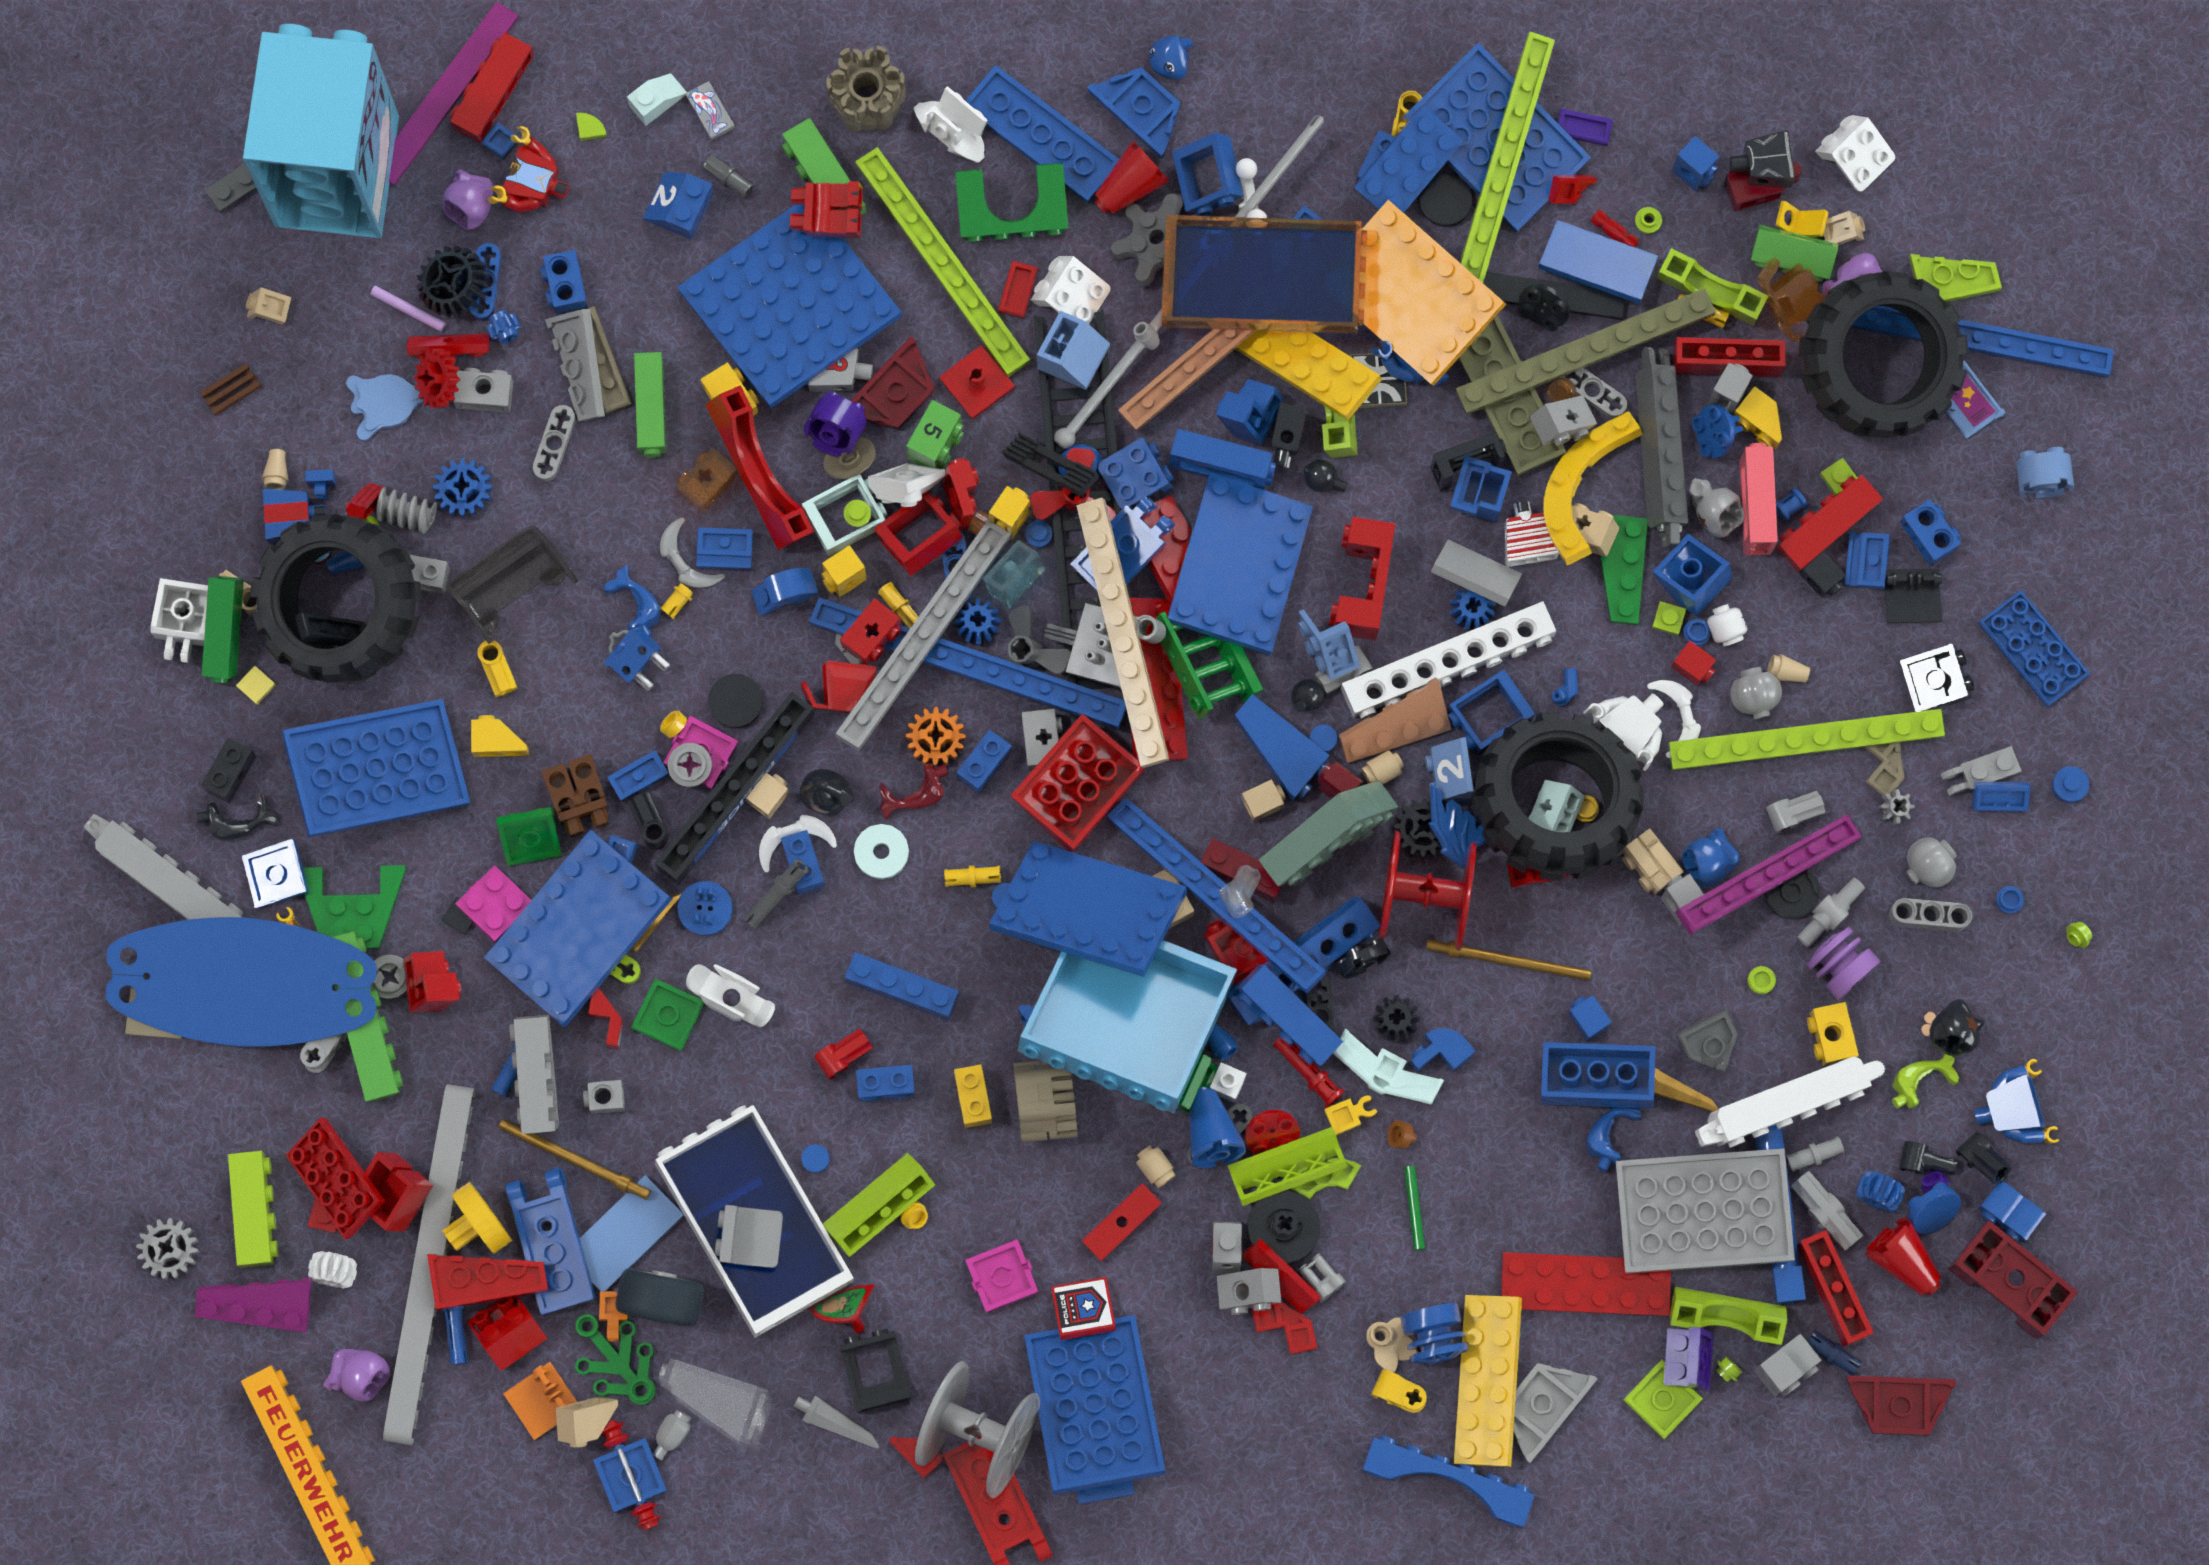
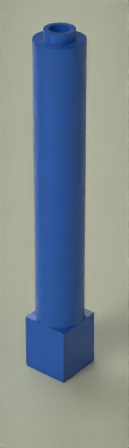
[1755,1124,1806,1305]

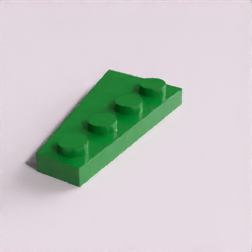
[1600,515,1647,626]

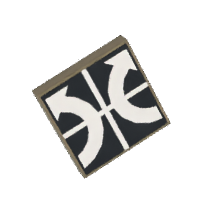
[1349,353,1407,408]

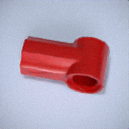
[814,1029,873,1080]

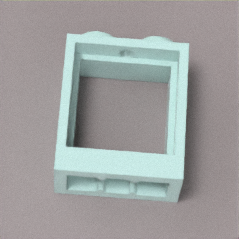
[802,474,888,556]

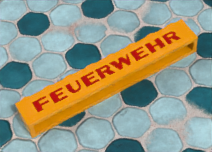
[241,1365,375,1565]

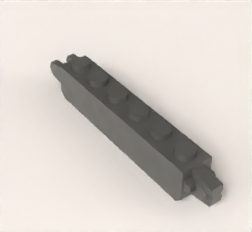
[1635,347,1688,548]

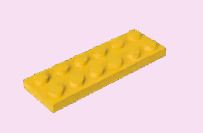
[1235,312,1382,421]
[1454,1295,1522,1467]

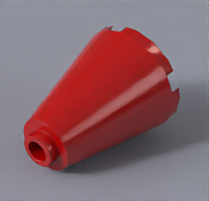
[1095,141,1169,214]
[1865,1217,1941,1295]

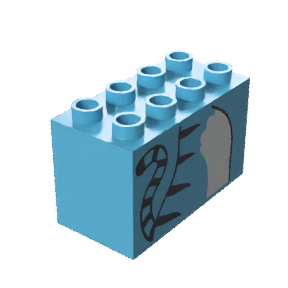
[243,24,399,238]

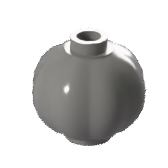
[1730,667,1782,720]
[1906,837,1957,888]

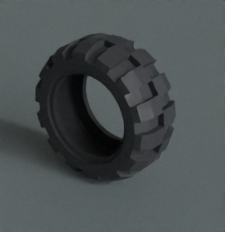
[1798,271,1969,438]
[250,514,422,683]
[1472,711,1645,881]

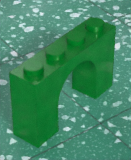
[955,162,1068,242]

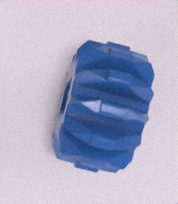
[1449,588,1495,631]
[955,598,1001,646]
[1855,1171,1906,1213]

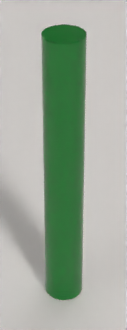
[1404,1166,1425,1251]

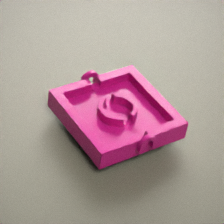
[663,716,739,790]
[455,865,531,943]
[965,1239,1038,1313]

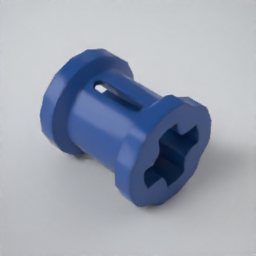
[1776,488,1808,523]

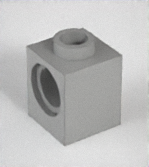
[583,1080,625,1114]

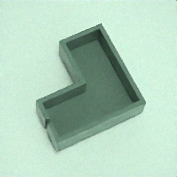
[1259,781,1398,886]

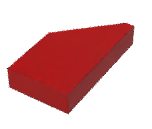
[1548,175,1597,204]
[889,1437,945,1479]

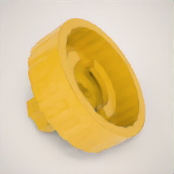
[442,1181,512,1254]

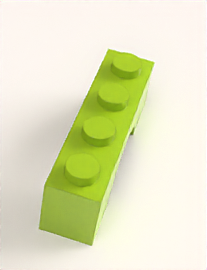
[1657,248,1768,326]
[1670,1287,1787,1345]

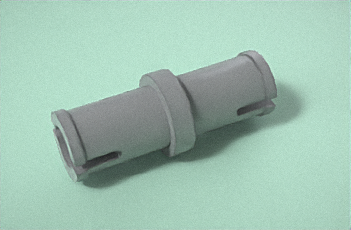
[1786,1136,1845,1172]

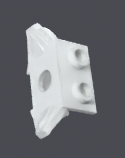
[913,86,988,163]

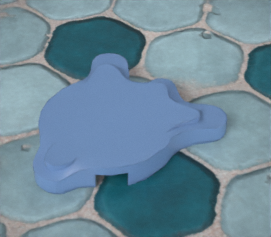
[346,374,424,441]

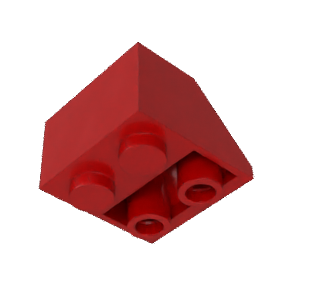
[467,1296,548,1371]

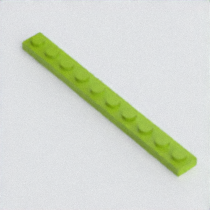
[1460,32,1555,283]
[855,147,1030,377]
[1668,709,1945,770]

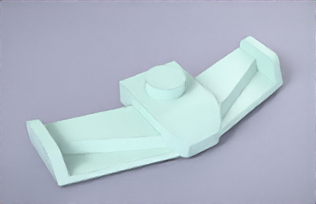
[1333,1029,1444,1104]

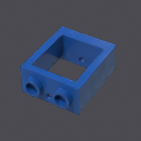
[1172,132,1244,217]
[1448,670,1535,755]

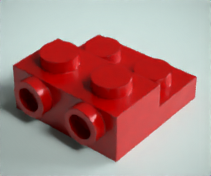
[941,458,979,531]
[1203,920,1268,985]

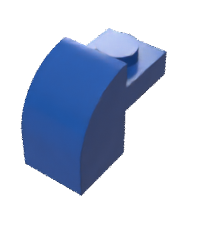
[751,568,819,615]
[1410,1028,1476,1072]

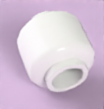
[1707,604,1747,646]

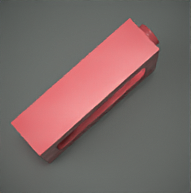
[1739,443,1778,555]

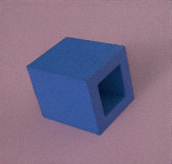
[1568,995,1612,1042]

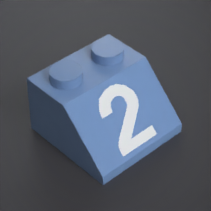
[1425,737,1473,805]

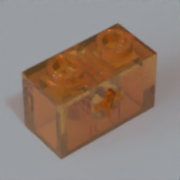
[677,448,739,514]

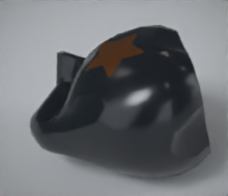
[800,769,854,816]
[1929,999,1984,1056]

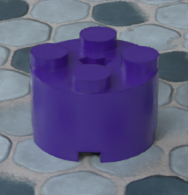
[804,392,867,456]

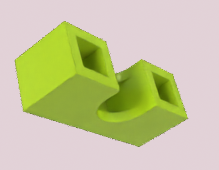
[1322,406,1358,459]

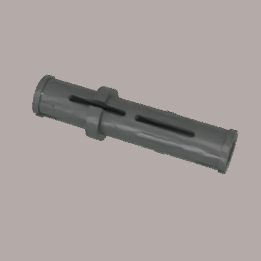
[744,860,809,928]

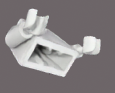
[1583,694,1664,771]

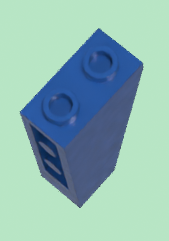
[1234,694,1330,802]

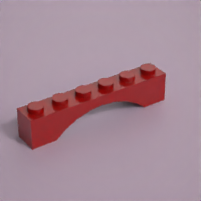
[705,385,814,551]

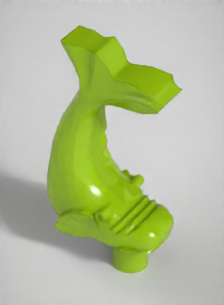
[1892,1053,1959,1109]

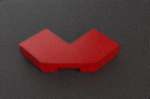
[1251,1301,1318,1355]

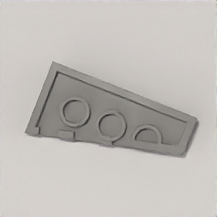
[545,309,605,421]

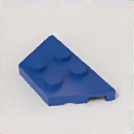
[1087,67,1180,159]

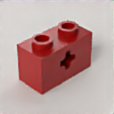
[840,598,902,665]

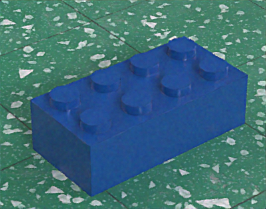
[1541,1042,1656,1109]

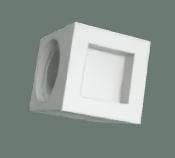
[1210,1062,1247,1103]

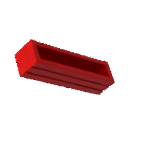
[345,483,384,521]

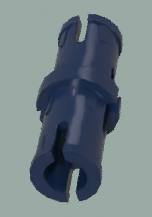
[1807,1330,1862,1376]

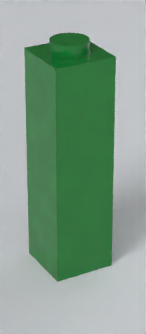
[202,575,244,683]

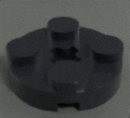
[1336,939,1392,979]

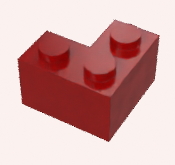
[403,951,461,1013]

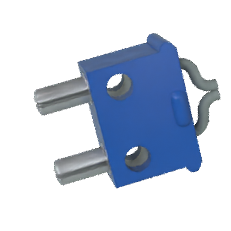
[605,626,670,691]

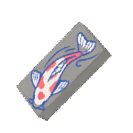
[685,81,735,141]

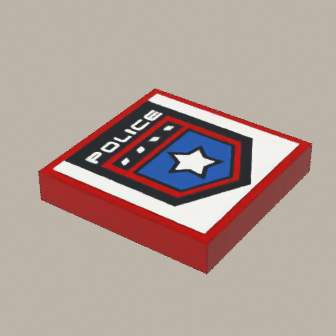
[1051,1277,1116,1340]

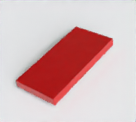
[285,1118,385,1239]

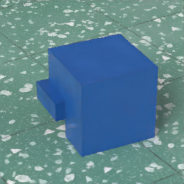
[1449,456,1512,522]

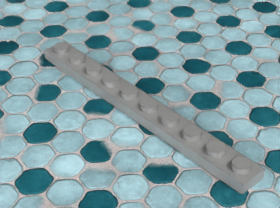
[836,520,1011,752]

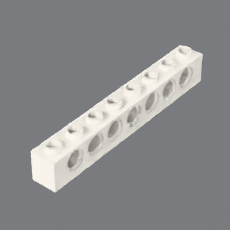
[1341,602,1556,719]

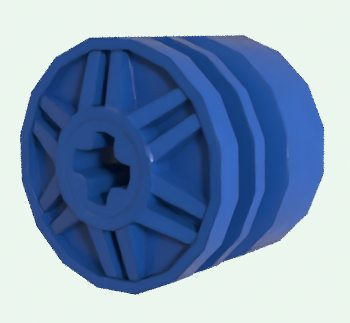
[1400,1303,1469,1364]

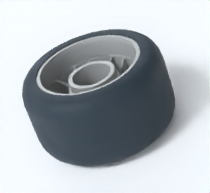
[615,1268,704,1327]

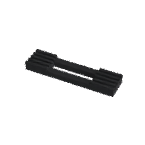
[1002,432,1099,497]

